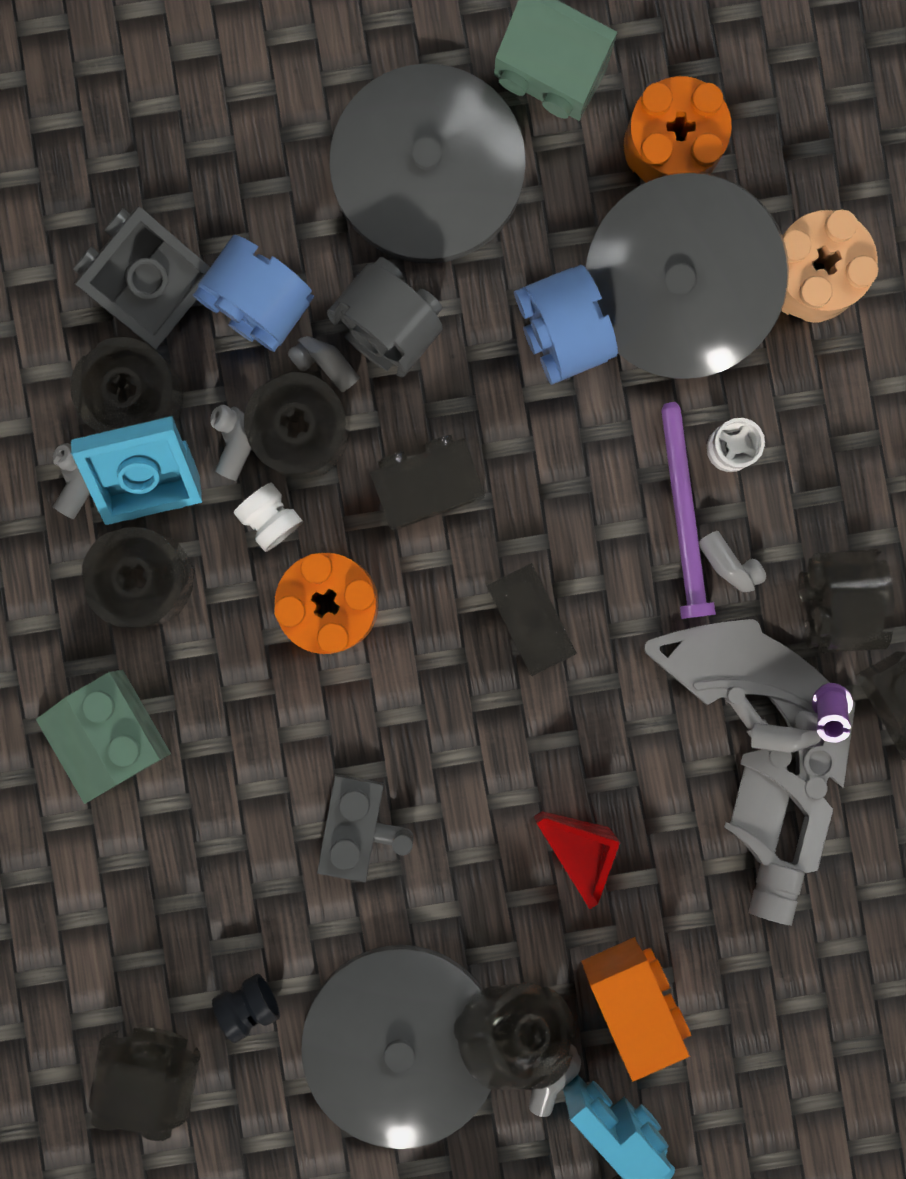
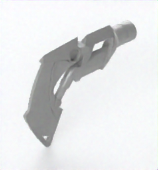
[644,619,856,926]

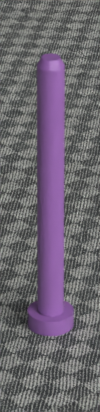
[661,402,716,619]

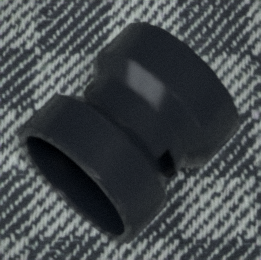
[212,974,280,1043]

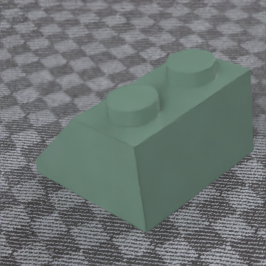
[494,0,618,121]
[36,670,171,804]

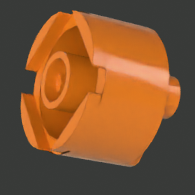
[624,76,732,183]
[274,553,378,654]

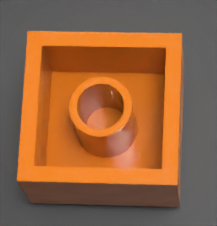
[581,937,691,1082]

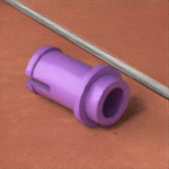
[812,683,853,743]

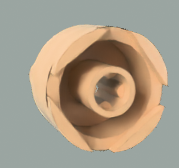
[782,210,878,323]

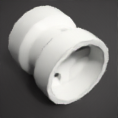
[706,418,765,472]
[234,483,303,552]

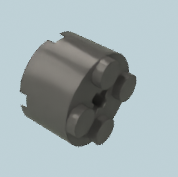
[327,257,443,377]

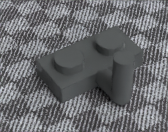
[317,774,414,883]

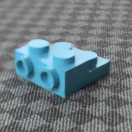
[71,416,202,525]
[563,1075,675,1179]

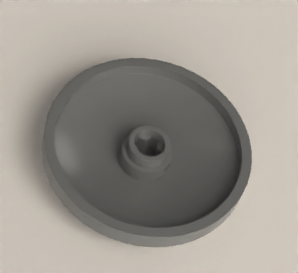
[330,64,525,263]
[586,173,789,379]
[301,945,500,1149]

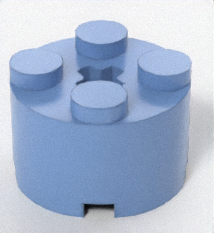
[193,235,314,352]
[514,265,618,385]

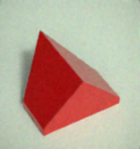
[534,811,620,909]

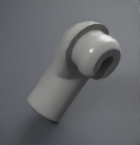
[288,336,360,392]
[210,405,254,481]
[52,443,90,519]
[699,531,766,592]
[751,711,821,753]
[529,1043,581,1117]

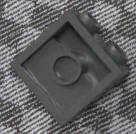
[73,206,210,350]

